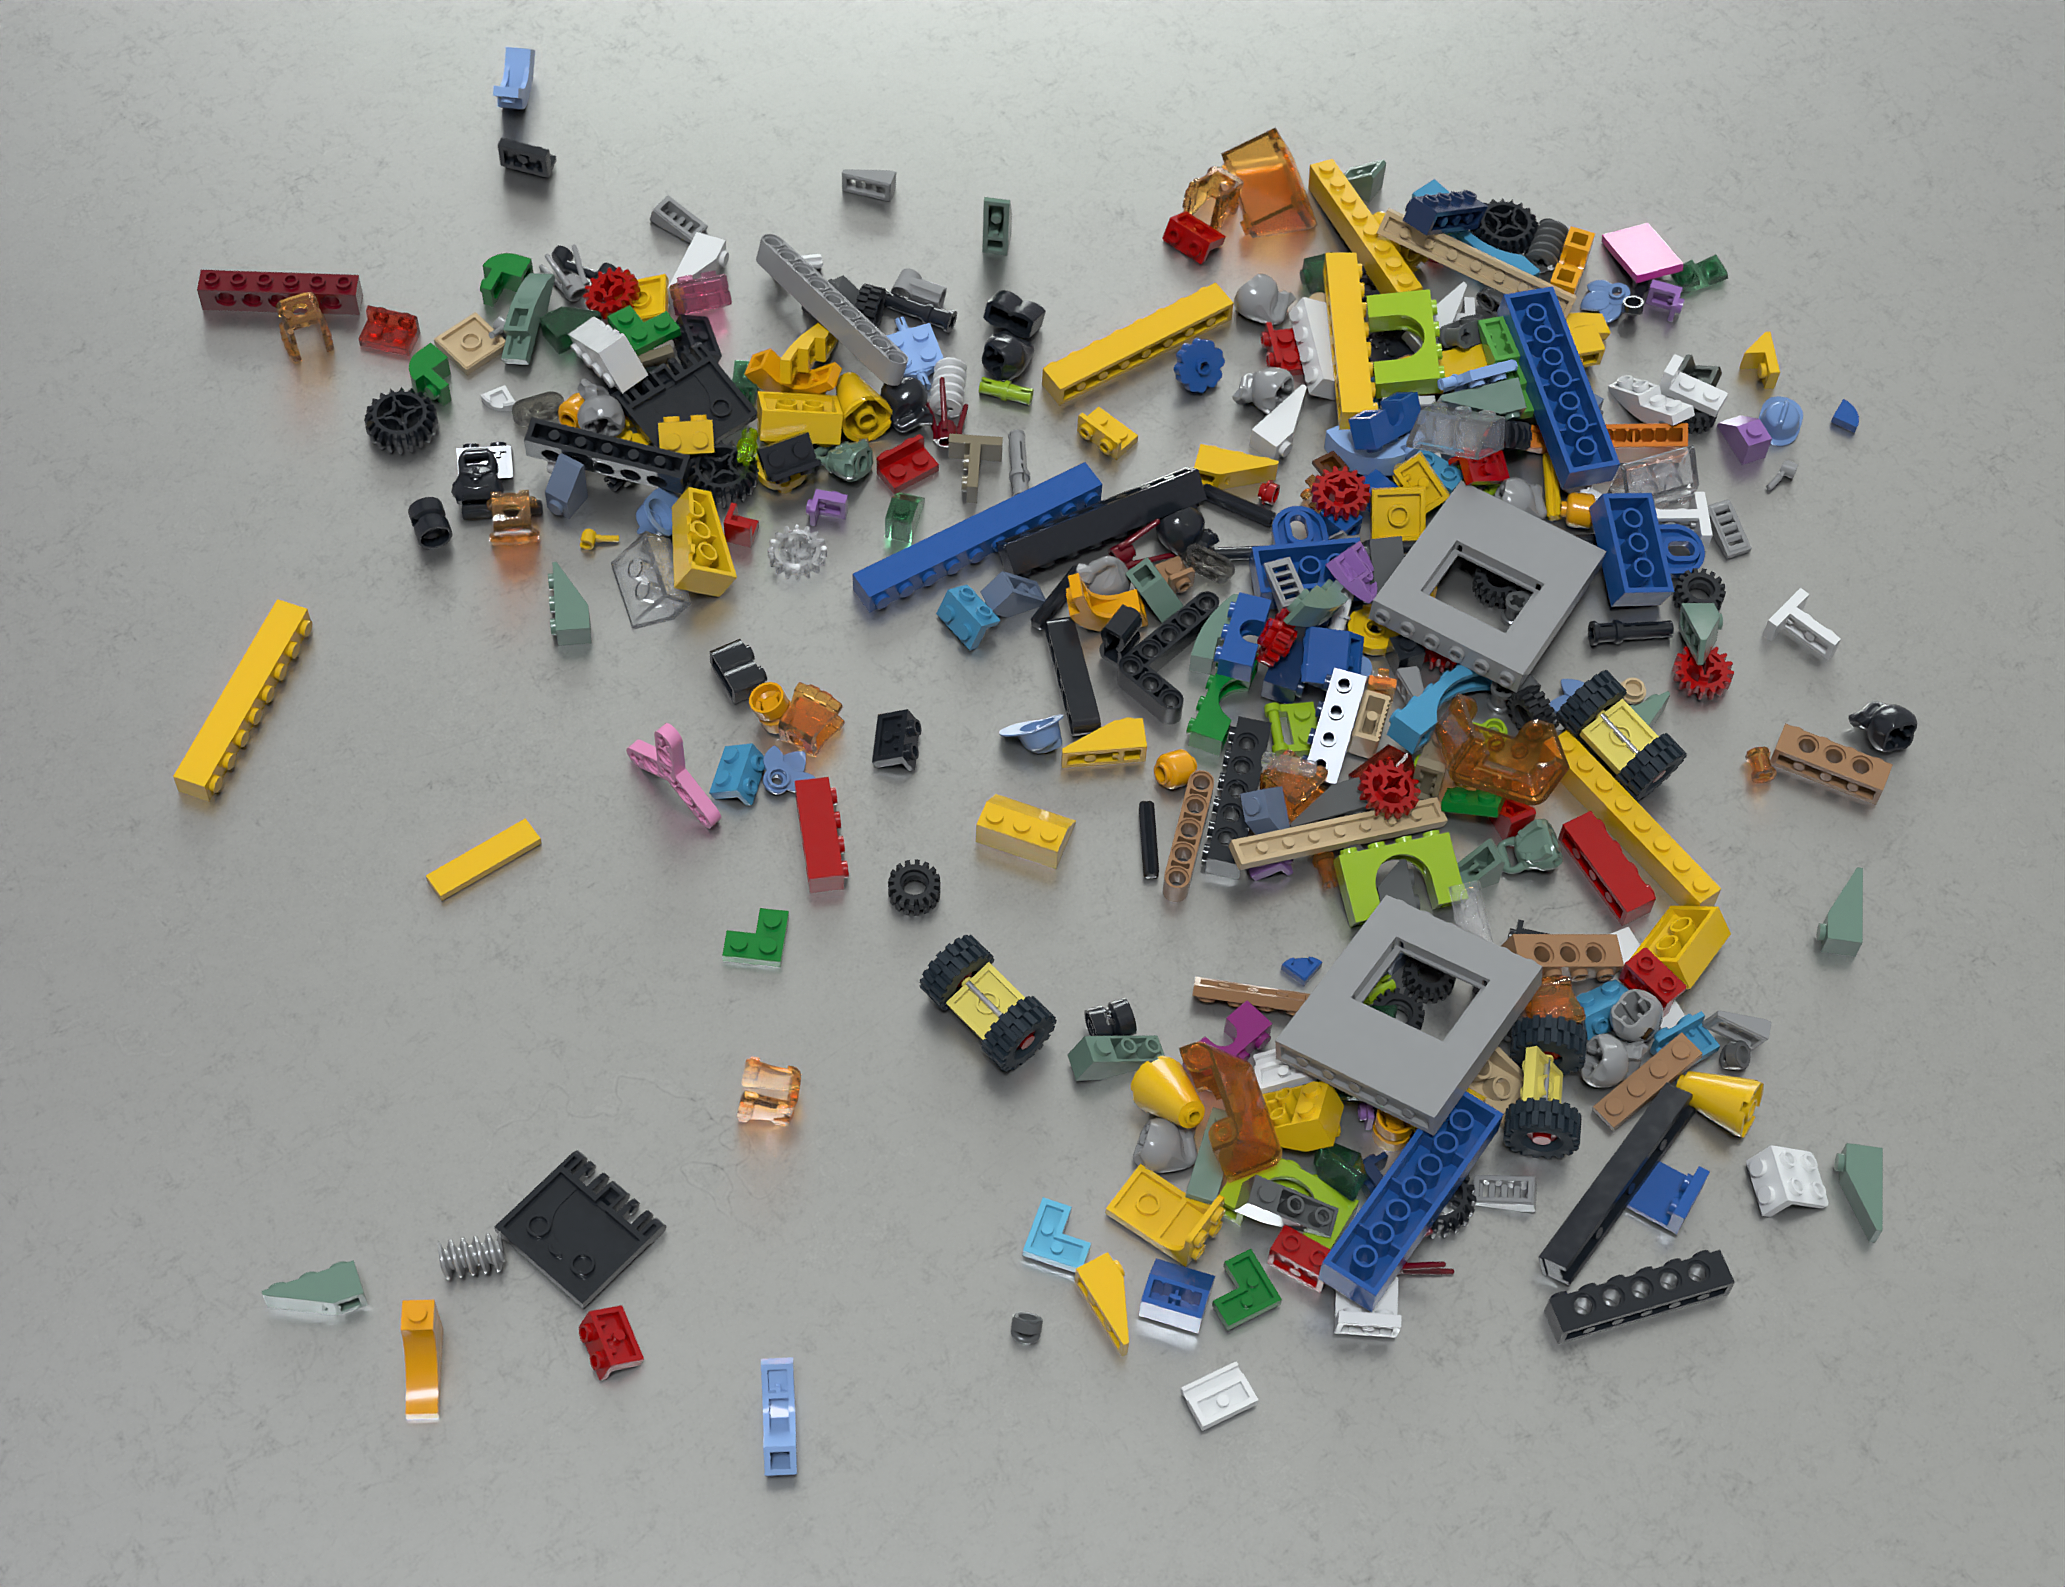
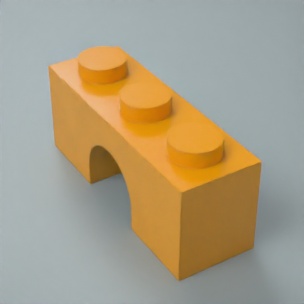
[1550,226,1595,295]

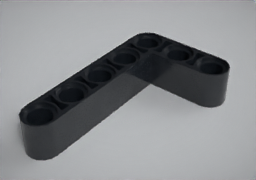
[1117,591,1220,725]

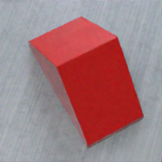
[1489,798,1536,840]

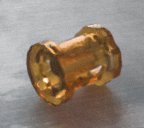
[1745,746,1777,784]

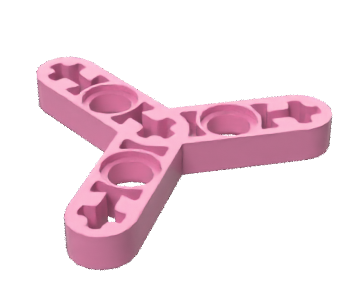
[626,723,721,828]

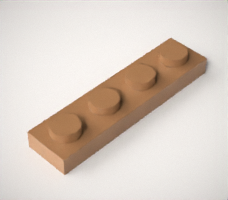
[1192,977,1310,1015]
[1593,1032,1703,1132]

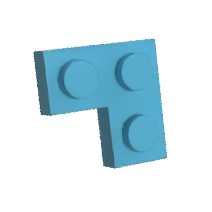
[1022,1197,1091,1273]

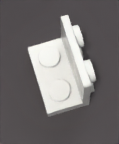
[1334,1276,1401,1338]

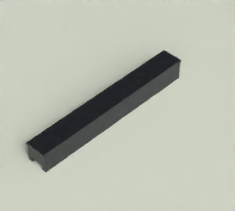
[1538,1082,1695,1286]

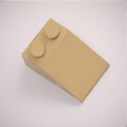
[1469,1046,1524,1129]

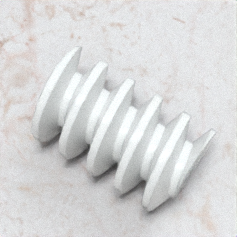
[929,357,967,418]

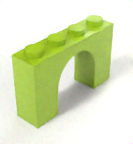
[1367,289,1445,399]
[1333,830,1466,928]
[1220,1142,1359,1249]

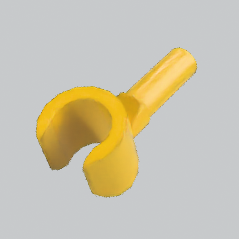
[580,529,619,550]

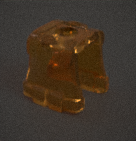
[1182,166,1244,231]
[276,292,334,362]
[487,490,540,546]
[778,682,845,757]
[1260,749,1328,823]
[1524,976,1586,1022]
[736,1056,801,1126]

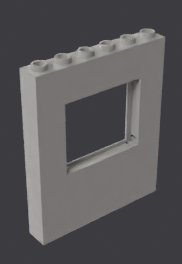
[1368,481,1606,693]
[1275,895,1543,1136]

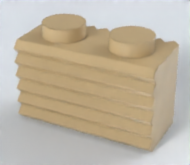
[1347,690,1391,759]

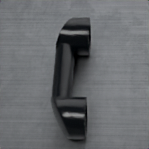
[552,245,617,279]
[1622,279,1652,315]

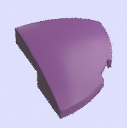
[1326,541,1377,603]

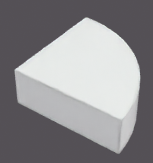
[481,385,517,412]

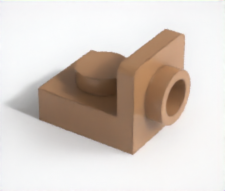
[1155,556,1195,593]

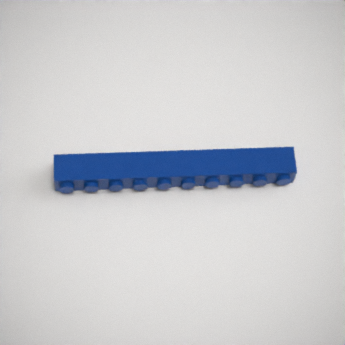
[852,462,1103,613]

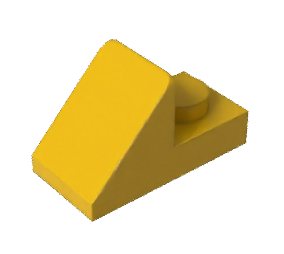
[1739,332,1780,389]

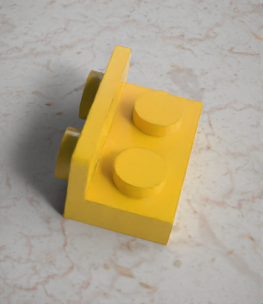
[1077,406,1138,460]
[1392,451,1450,513]

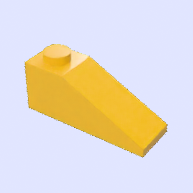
[1061,717,1147,768]
[1074,1252,1129,1357]

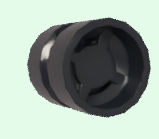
[408,497,453,549]
[1084,998,1137,1036]

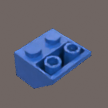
[1301,626,1364,689]
[1139,1258,1215,1333]

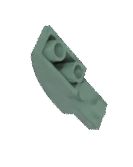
[501,273,555,365]
[1283,579,1348,627]

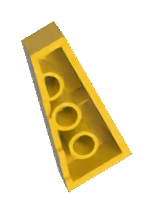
[672,487,737,597]

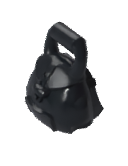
[451,447,505,506]

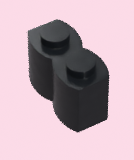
[983,290,1046,338]
[1099,604,1142,667]
[710,639,768,704]

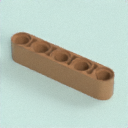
[1163,770,1214,902]

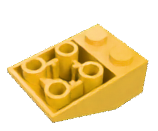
[1237,1081,1344,1152]

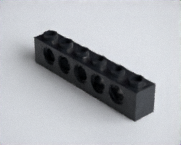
[524,417,691,494]
[1201,716,1272,880]
[1544,1250,1735,1344]

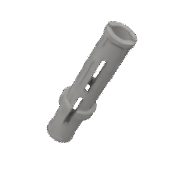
[1008,429,1031,497]

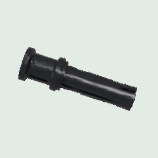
[884,290,957,333]
[1588,619,1674,646]

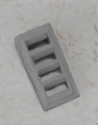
[842,169,896,202]
[650,195,708,243]
[1708,499,1752,559]
[1263,557,1304,613]
[1394,666,1424,705]
[1702,1010,1772,1050]
[1473,1175,1537,1212]

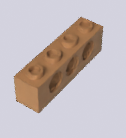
[1769,723,1893,805]
[1500,934,1624,981]

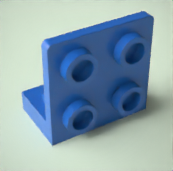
[1627,1162,1710,1234]

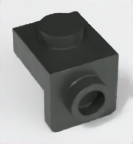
[1680,354,1722,387]

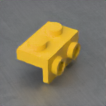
[658,415,715,454]

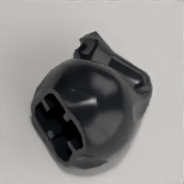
[982,330,1034,381]
[880,377,934,433]
[1156,506,1220,563]
[1848,701,1918,752]

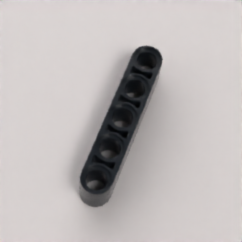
[1045,617,1101,736]

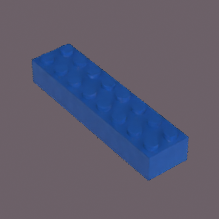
[1497,286,1620,490]
[1318,1091,1503,1312]

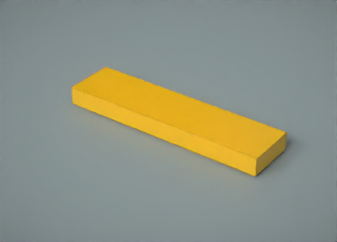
[426,818,542,901]

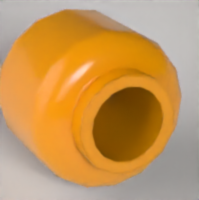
[558,393,585,429]
[1560,492,1596,529]
[1154,749,1197,789]

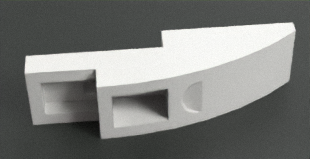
[1608,375,1695,426]

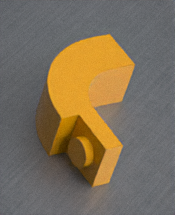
[744,348,842,395]
[1066,573,1148,632]

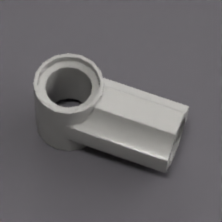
[891,268,947,308]

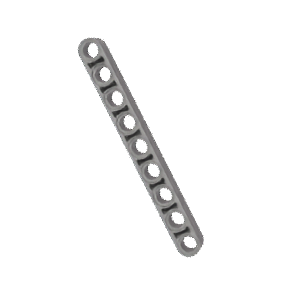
[756,234,908,386]

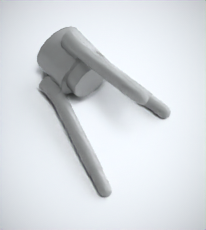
[539,244,589,301]

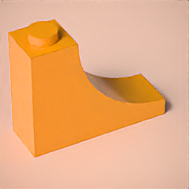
[401,1299,443,1419]

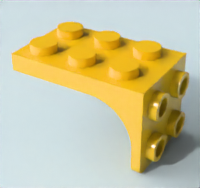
[1105,1163,1226,1267]

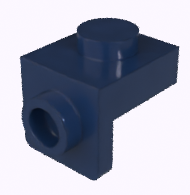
[1357,1151,1388,1198]

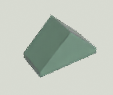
[1344,159,1386,203]
[1457,838,1505,894]

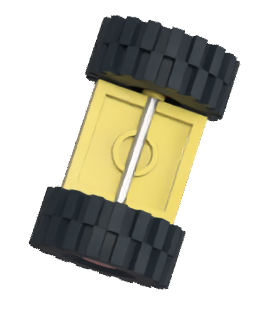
[1555,670,1687,802]
[919,935,1057,1072]
[1503,1014,1587,1159]

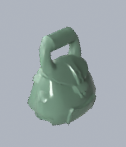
[814,439,874,482]
[1497,819,1563,874]

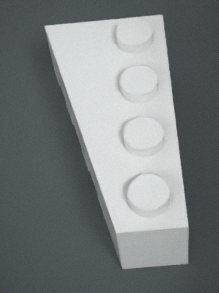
[568,317,648,393]

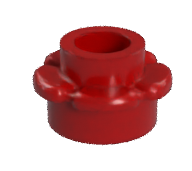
[1258,480,1280,505]

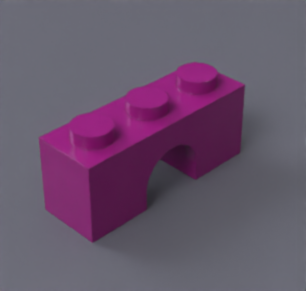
[1182,1001,1272,1091]

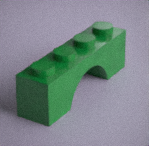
[1186,654,1259,757]

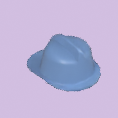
[1758,396,1803,446]
[636,488,679,538]
[999,714,1063,754]

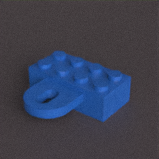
[1589,493,1705,607]
[1249,506,1363,609]

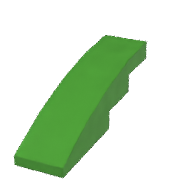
[1477,316,1534,420]

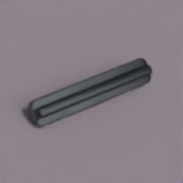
[1203,484,1276,527]
[461,499,543,520]
[1031,566,1077,630]
[1139,801,1159,879]

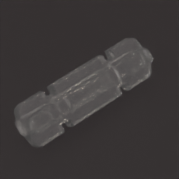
[1261,751,1317,778]

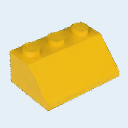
[757,391,843,447]
[976,794,1076,869]
[1631,905,1731,989]

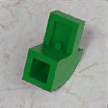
[480,253,534,307]
[409,342,452,406]

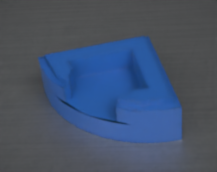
[1831,399,1859,433]
[1281,957,1322,986]

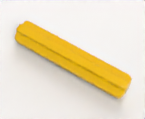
[1543,452,1562,521]

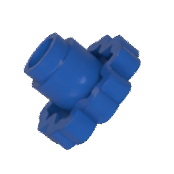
[1174,338,1225,393]

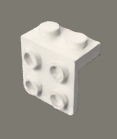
[1746,1145,1829,1217]

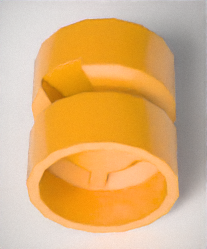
[749,682,797,734]
[1372,1109,1414,1152]

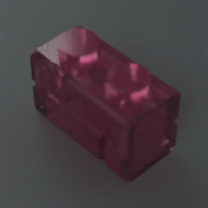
[669,270,732,316]

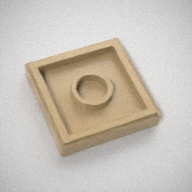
[434,312,506,376]

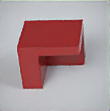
[724,503,759,548]

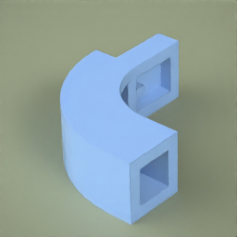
[493,47,535,109]
[1324,425,1423,476]
[761,1357,797,1476]

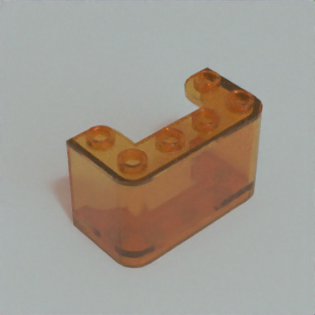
[1434,693,1570,806]

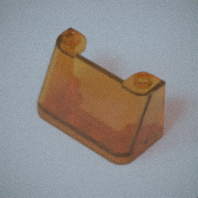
[1221,127,1317,238]
[1179,1042,1282,1183]

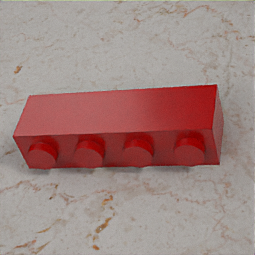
[795,777,849,894]
[1558,811,1656,926]

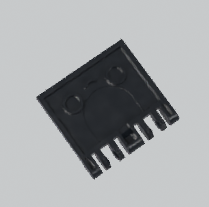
[611,342,757,460]
[494,1150,667,1309]

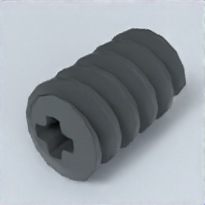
[1525,218,1569,274]

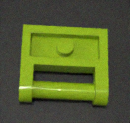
[1264,702,1318,758]

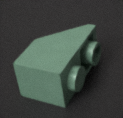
[1125,557,1183,624]

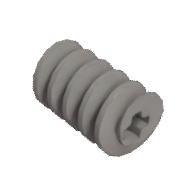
[438,1231,505,1280]

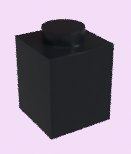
[1385,635,1426,676]

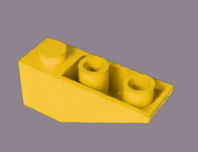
[1194,444,1279,490]

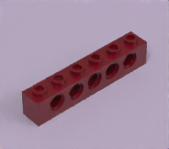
[197,270,363,315]

